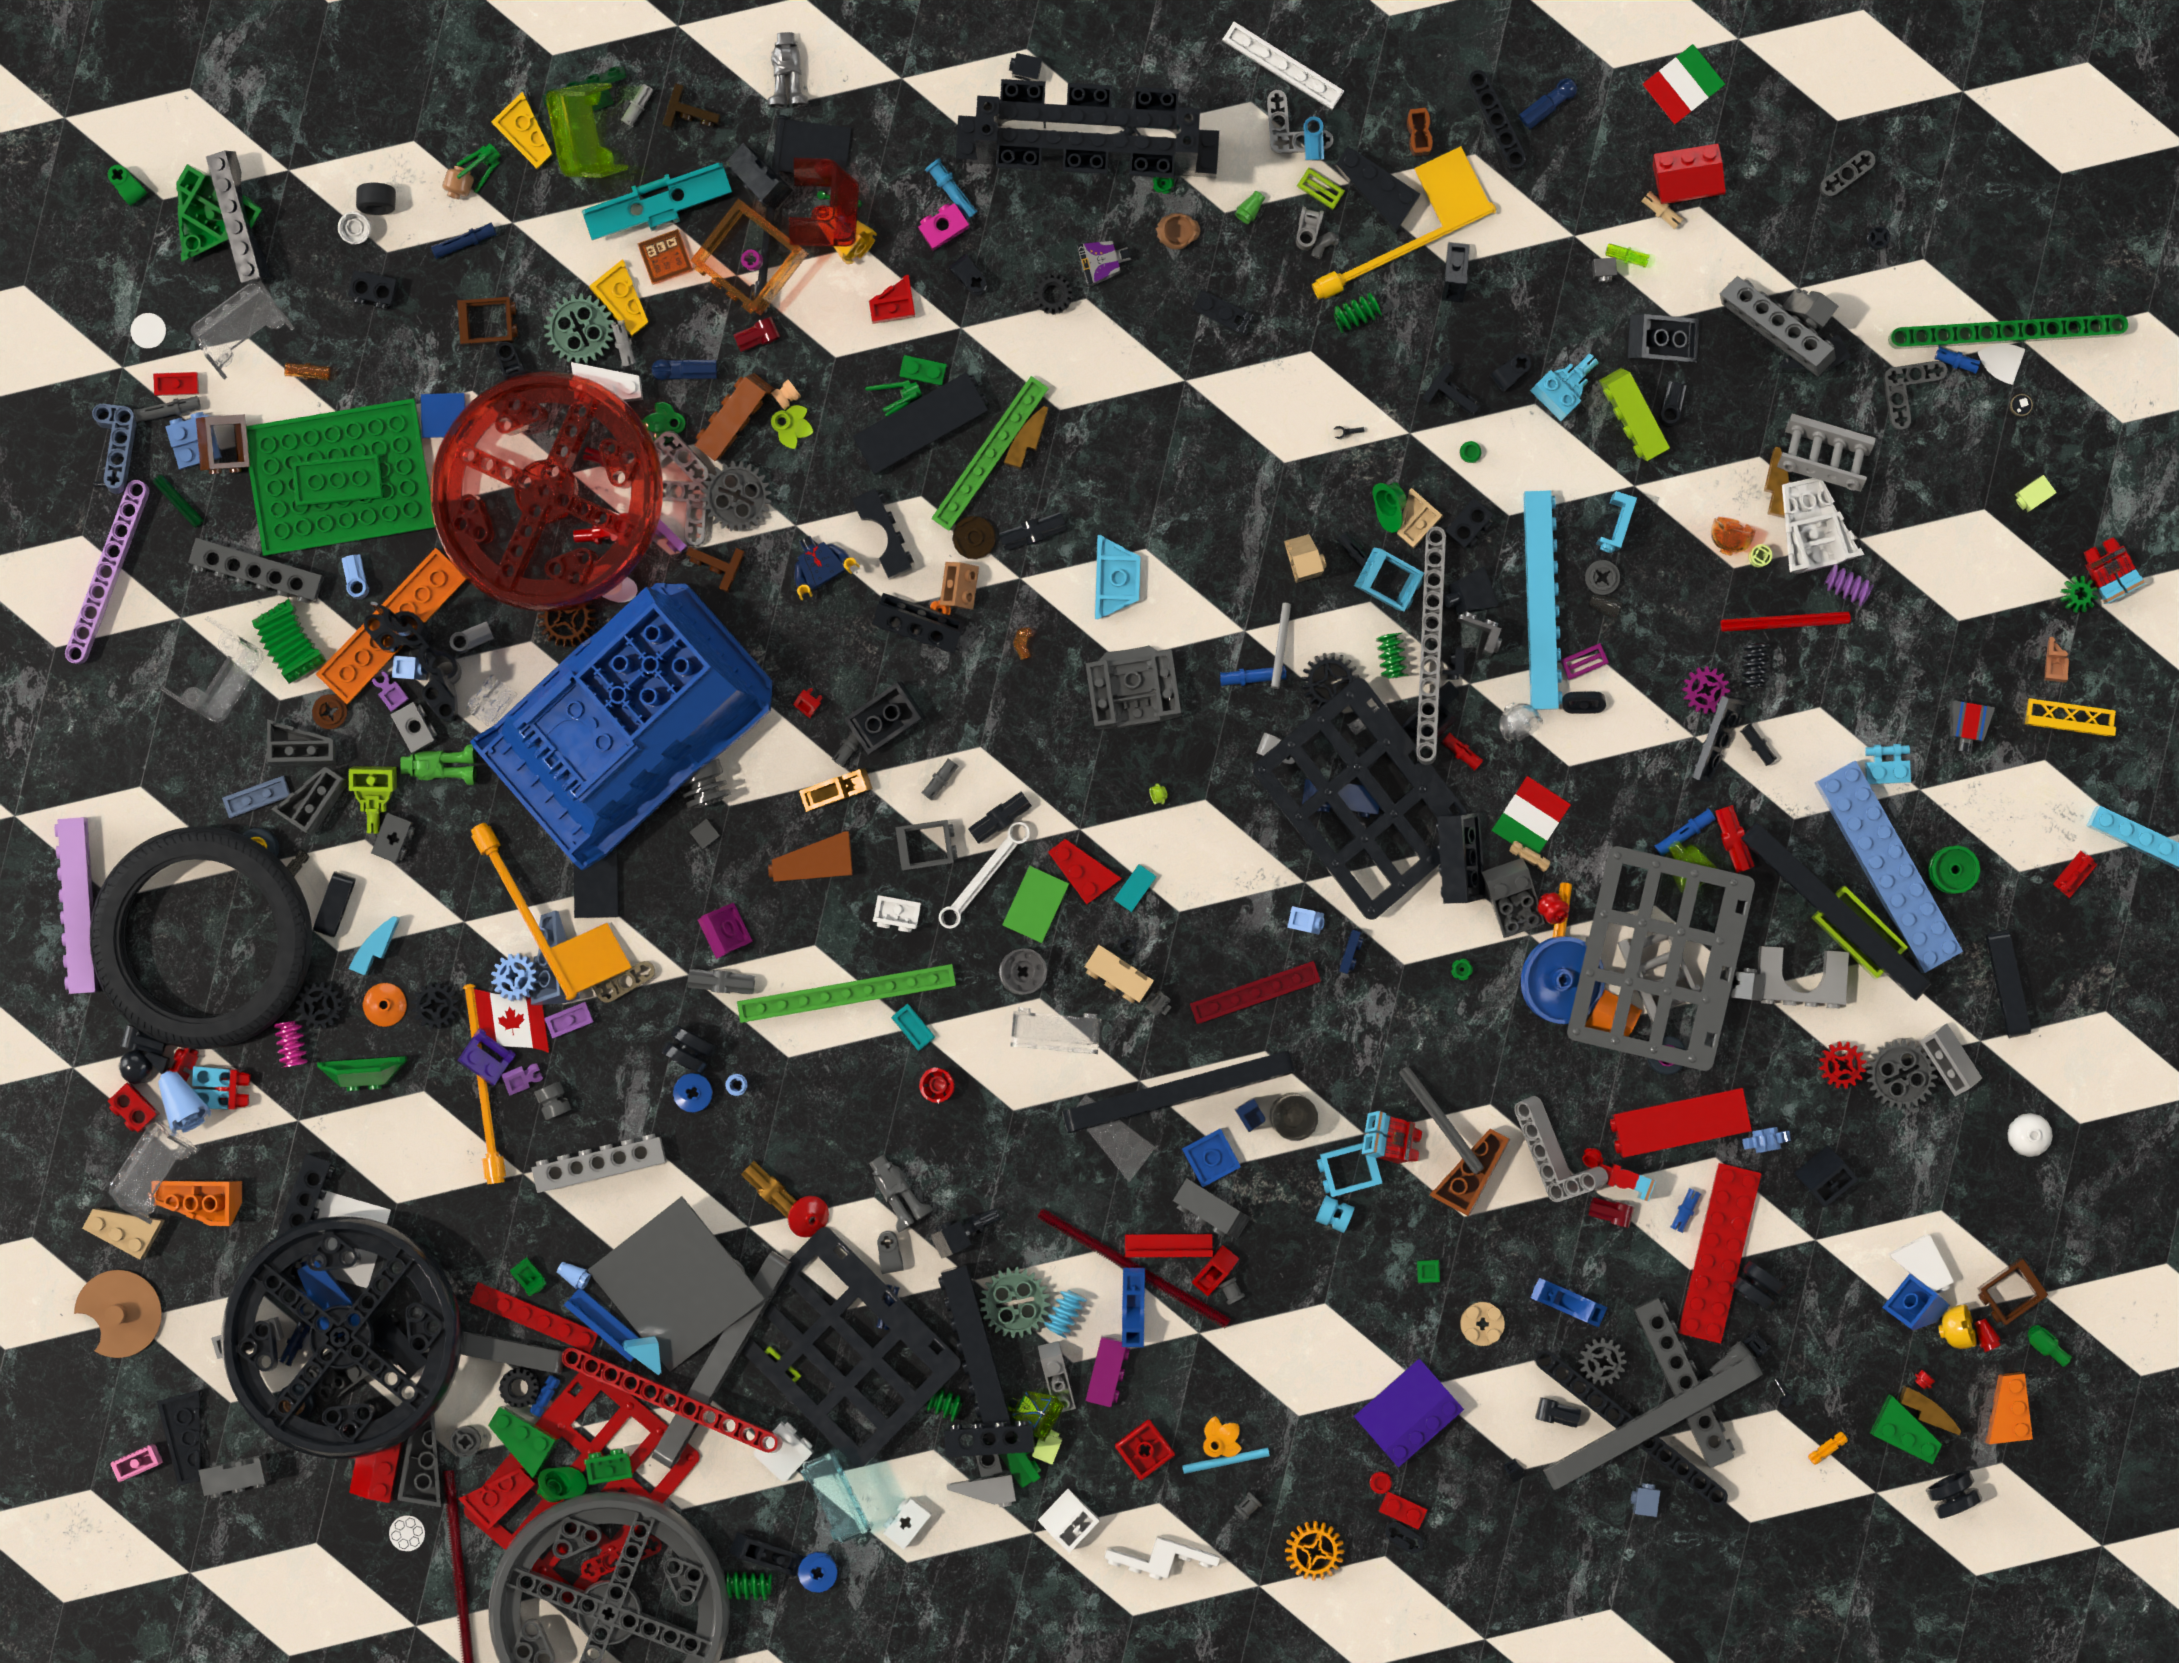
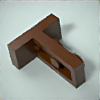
[686,547,745,593]

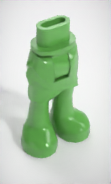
[401,744,477,785]

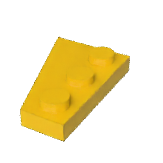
[491,92,553,170]
[589,259,648,337]

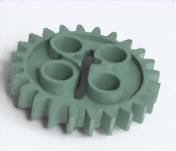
[544,293,614,364]
[980,1267,1051,1338]

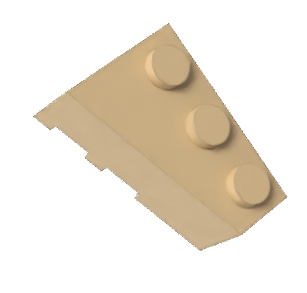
[1284,534,1326,583]
[1084,945,1154,1003]
[82,1208,165,1260]

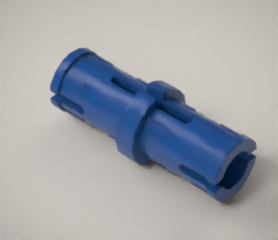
[1934,346,1980,374]
[1670,1188,1702,1233]

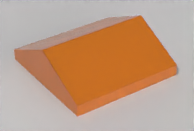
[1585,989,1642,1037]

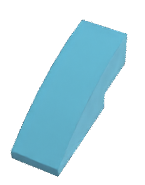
[348,916,400,975]

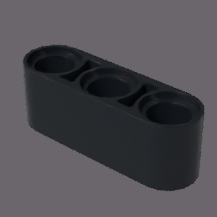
[313,871,356,938]

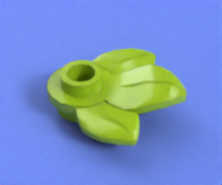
[771,405,813,449]

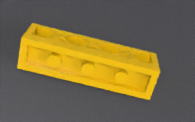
[2025,698,2116,737]

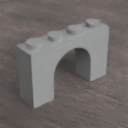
[1757,946,1849,1009]

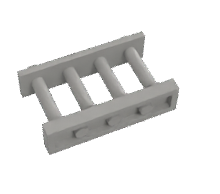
[1777,414,1876,492]
[1617,933,1701,1023]

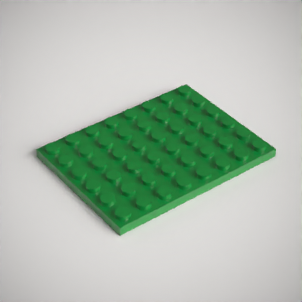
[246,398,436,556]

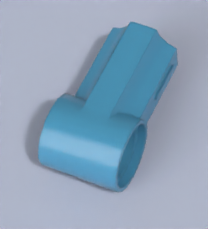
[1303,116,1324,160]

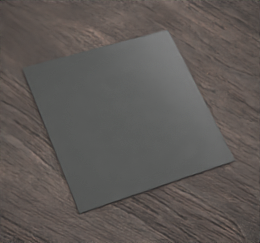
[587,1196,765,1371]

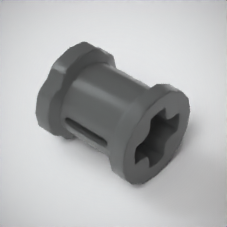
[1218,1277,1245,1305]
[1234,1492,1263,1521]

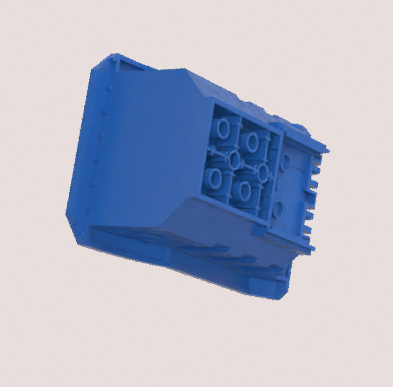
[470,583,772,870]

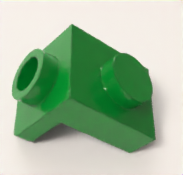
[510,1257,546,1296]

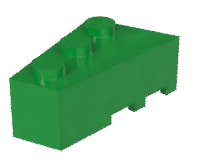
[1870,1394,1942,1464]
[488,1406,559,1478]

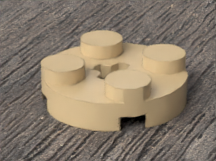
[1460,1302,1505,1346]

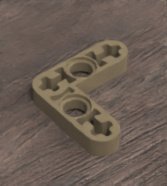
[592,961,655,1003]

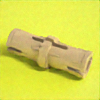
[1641,191,1683,229]

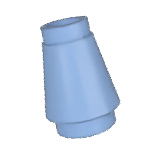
[726,1074,747,1096]
[557,1262,591,1290]

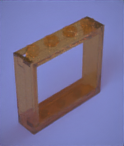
[690,198,809,316]

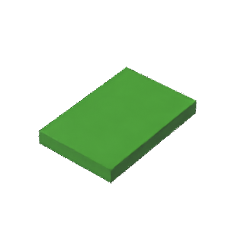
[1002,866,1069,943]

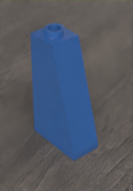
[297,1260,360,1337]

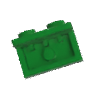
[999,1440,1041,1488]
[584,1448,633,1485]

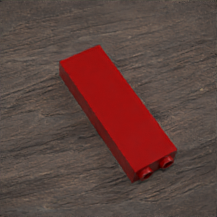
[1610,1088,1752,1158]

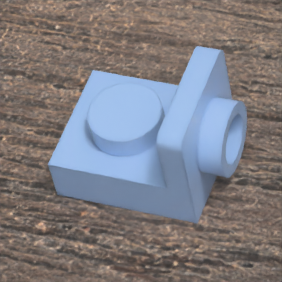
[392,656,428,680]
[1287,906,1324,934]

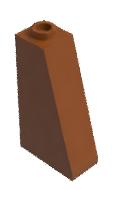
[768,831,853,882]

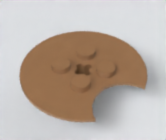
[74,1270,162,1358]

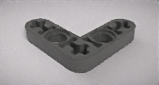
[1883,361,1947,431]

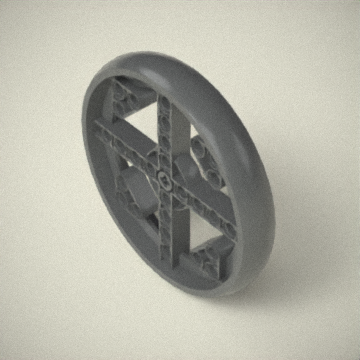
[488,1492,730,1663]

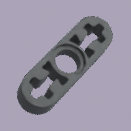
[1820,150,1875,197]

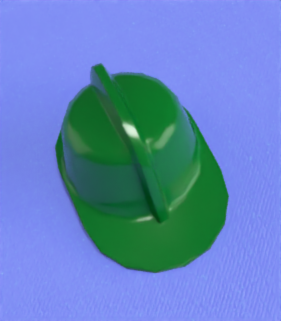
[1372,482,1407,533]
[537,1467,587,1503]

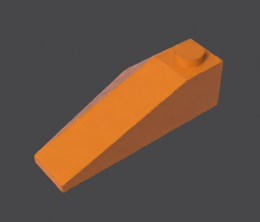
[152,1181,242,1226]

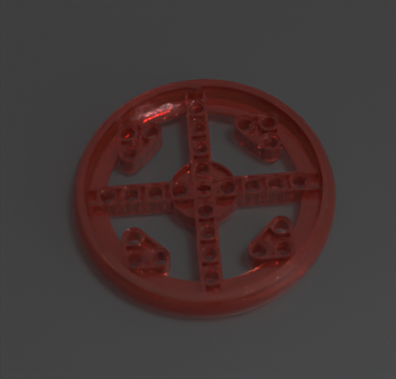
[430,371,663,612]

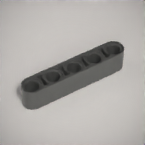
[461,1331,564,1374]

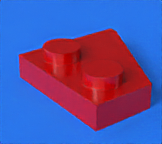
[869,275,915,324]

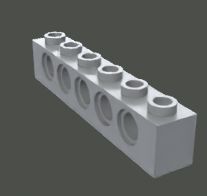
[531,1134,667,1193]

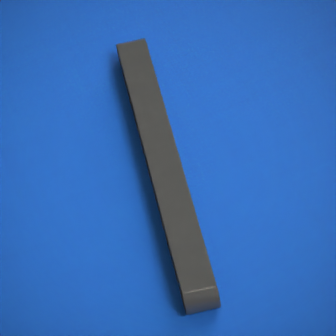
[652,1251,791,1469]
[1543,1354,1763,1490]

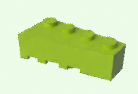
[1598,368,1670,461]

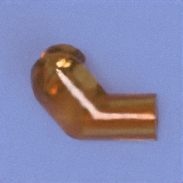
[1013,627,1032,661]

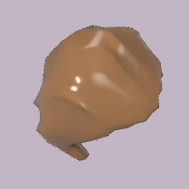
[1155,213,1200,250]

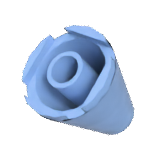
[158,1071,211,1134]

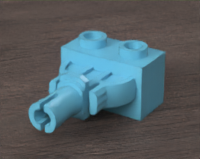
[1530,354,1598,421]

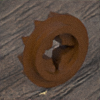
[312,694,347,729]

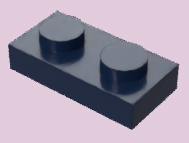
[1339,930,1363,974]

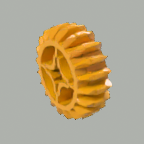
[1285,1521,1344,1581]

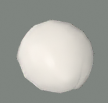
[338,211,371,244]

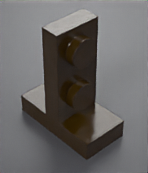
[662,83,721,130]

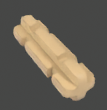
[1509,841,1550,872]

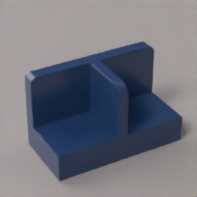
[1234,1098,1266,1132]

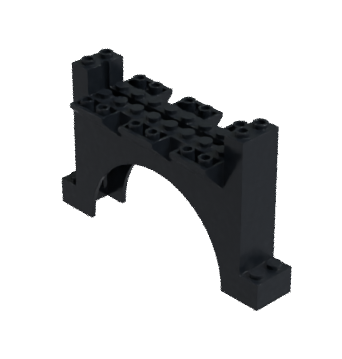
[955,79,1219,178]

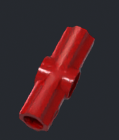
[1714,805,1754,873]

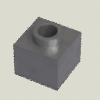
[1592,258,1617,282]

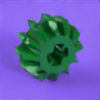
[2060,576,2098,613]

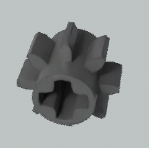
[1145,990,1172,1017]

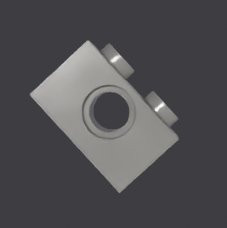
[390,702,437,754]

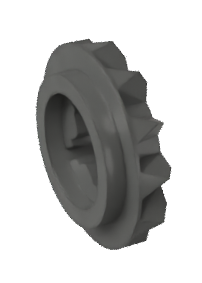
[1585,560,1620,595]

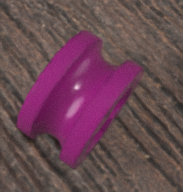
[741,249,763,271]

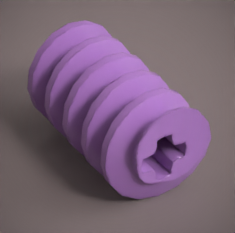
[1824,564,1874,607]

